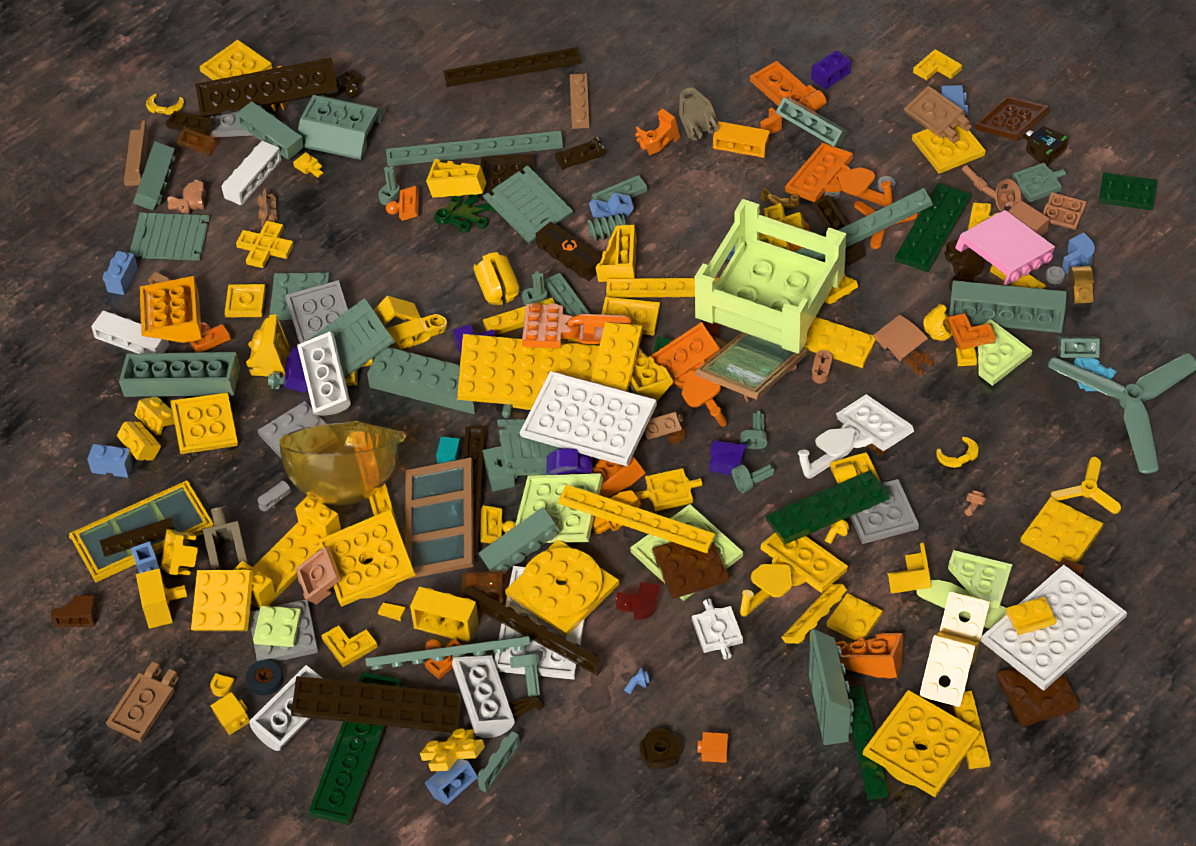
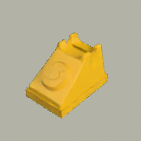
[246,314,291,377]

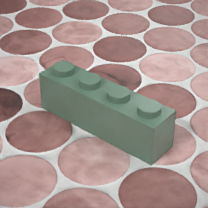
[775,97,849,147]
[237,101,303,160]
[133,141,175,210]
[479,507,561,578]

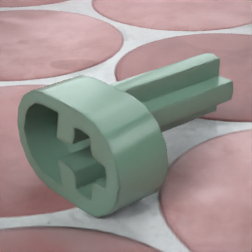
[378,166,400,205]
[522,271,548,306]
[740,411,767,449]
[732,464,774,493]
[510,654,540,697]

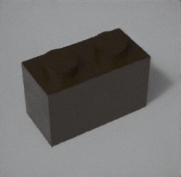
[944,239,983,278]

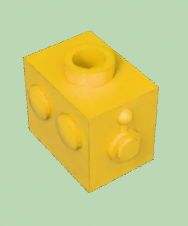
[210,692,250,735]

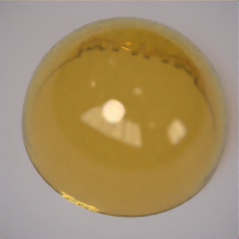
[279,421,406,505]

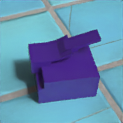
[709,440,747,475]

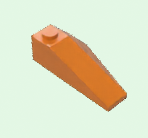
[592,456,645,498]
[836,633,903,678]

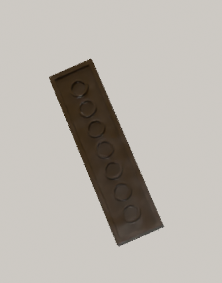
[195,57,338,117]

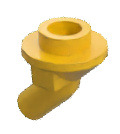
[824,520,849,544]

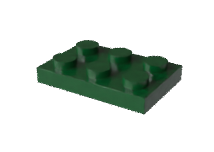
[1098,172,1157,211]

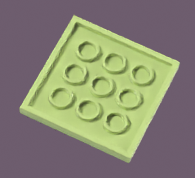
[515,474,603,543]
[630,504,743,601]

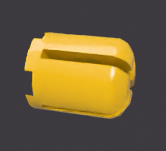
[473,252,519,306]

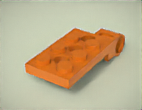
[750,61,826,111]

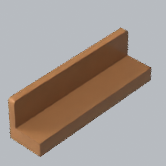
[124,120,149,186]

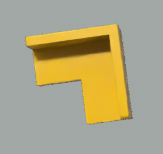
[369,296,420,326]
[888,543,931,594]

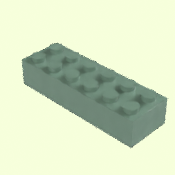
[949,281,1066,333]
[367,347,481,414]
[119,352,241,397]

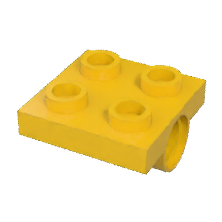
[830,452,881,484]

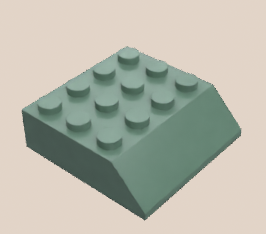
[808,629,854,745]

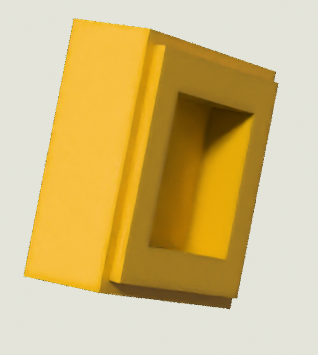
[955,347,977,366]

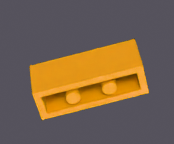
[713,121,770,158]

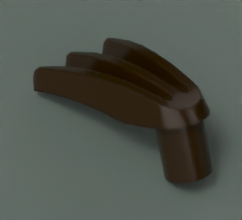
[509,696,544,720]

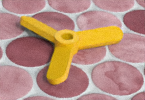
[1051,457,1121,514]

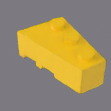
[426,159,486,198]
[596,225,637,282]

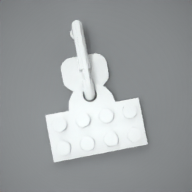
[798,394,914,478]

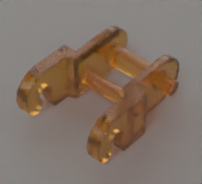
[905,350,934,375]

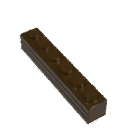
[99,518,175,557]

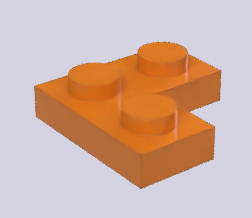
[947,313,996,350]

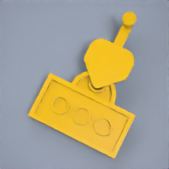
[740,533,848,617]

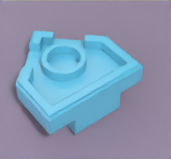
[1074,358,1116,391]

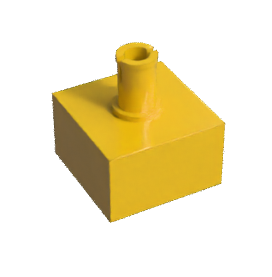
[136,568,187,629]

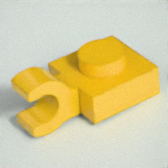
[293,153,323,177]

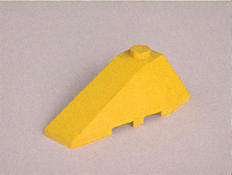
[630,348,673,402]

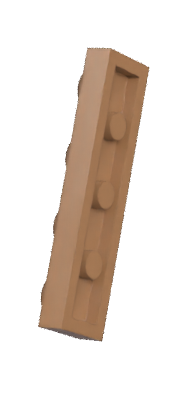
[570,74,589,129]

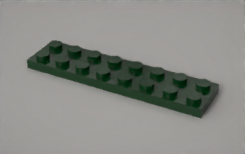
[308,672,402,825]

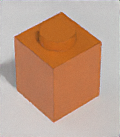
[697,732,728,763]

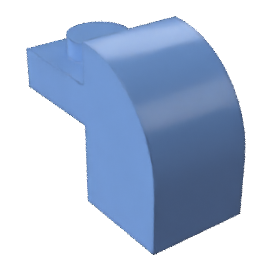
[589,192,634,221]
[1062,232,1095,274]
[131,541,165,585]

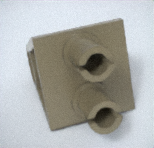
[679,87,718,140]
[203,507,248,570]

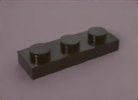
[165,111,216,136]

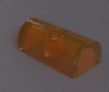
[176,127,216,156]

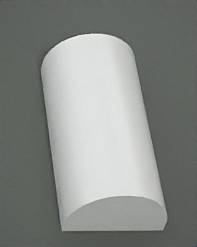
[297,332,351,416]
[452,655,515,738]
[249,665,323,751]

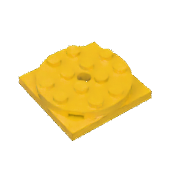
[317,509,415,607]
[505,539,619,637]
[863,690,980,798]

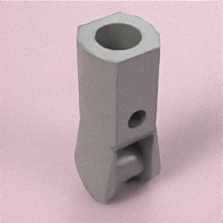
[258,481,291,511]

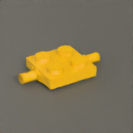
[636,468,702,511]

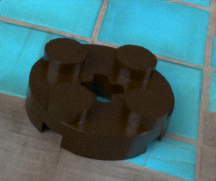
[639,728,682,769]

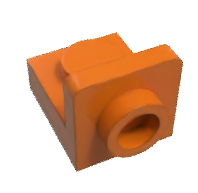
[760,108,783,135]

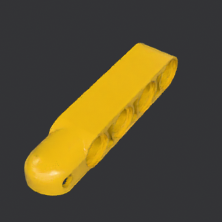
[375,314,447,357]

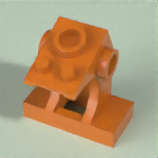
[635,109,680,156]

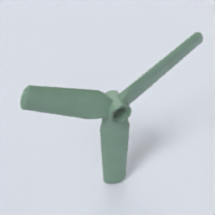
[1048,353,1196,474]

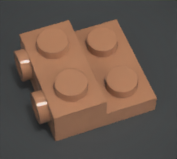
[296,546,341,604]

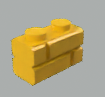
[117,422,161,460]

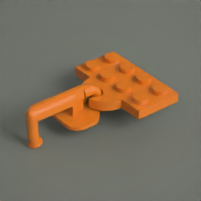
[785,143,893,207]
[522,303,631,348]
[649,322,727,427]

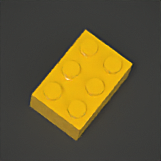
[410,587,479,644]

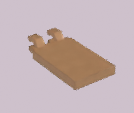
[903,86,972,144]
[106,661,179,742]

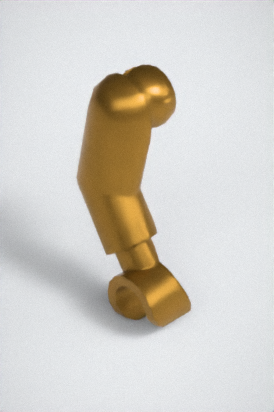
[760,188,799,208]

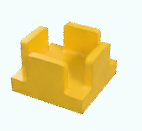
[160,529,197,575]

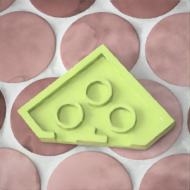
[978,319,1032,386]
[948,550,1012,609]

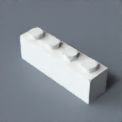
[222,141,282,206]
[91,311,169,354]

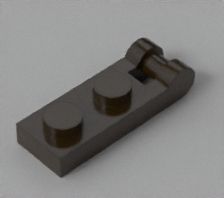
[555,137,607,170]

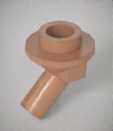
[965,490,987,516]

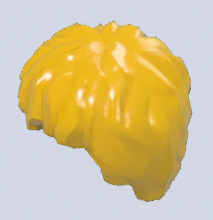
[923,304,952,341]

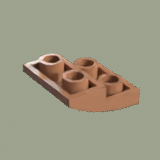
[1043,192,1087,230]
[873,315,928,361]

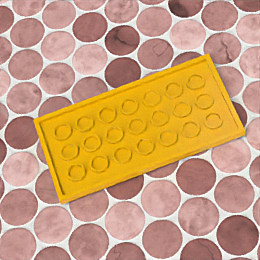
[457,334,599,406]

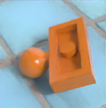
[386,186,419,221]
[189,322,231,353]
[425,639,469,679]

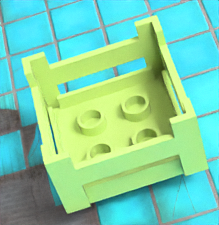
[695,199,846,354]

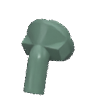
[268,371,285,390]

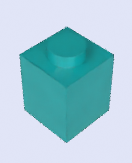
[436,437,461,464]

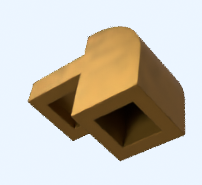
[1069,266,1094,304]

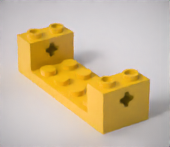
[233,495,341,609]

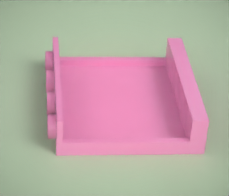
[955,210,1055,286]

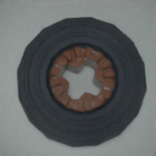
[246,660,283,696]

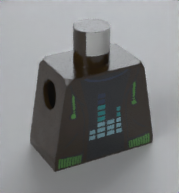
[1023,126,1068,166]

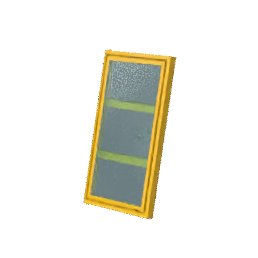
[69,480,214,583]

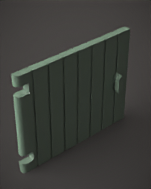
[483,166,573,244]
[129,213,210,261]
[307,298,395,378]
[497,419,574,476]

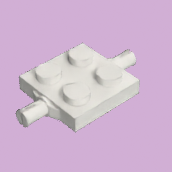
[692,599,743,659]

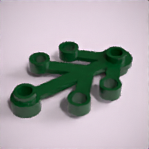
[434,194,497,233]

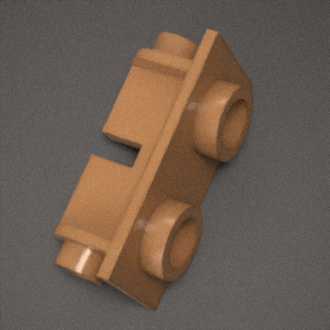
[257,189,277,227]
[644,412,683,439]

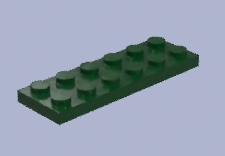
[895,183,971,273]
[766,471,890,545]

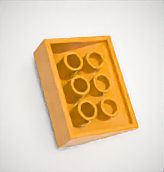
[140,276,202,343]

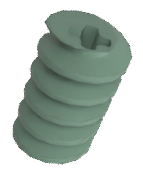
[587,213,626,242]

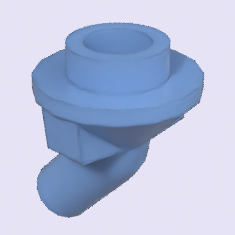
[624,668,650,695]

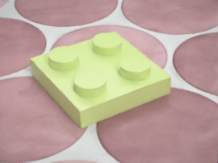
[253,606,301,647]

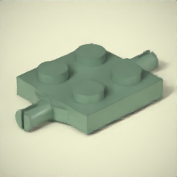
[1012,163,1066,202]

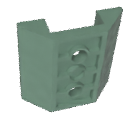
[298,95,386,160]

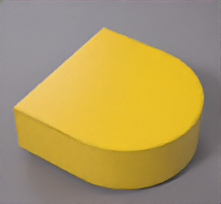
[210,673,235,697]

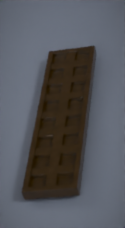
[291,676,462,733]

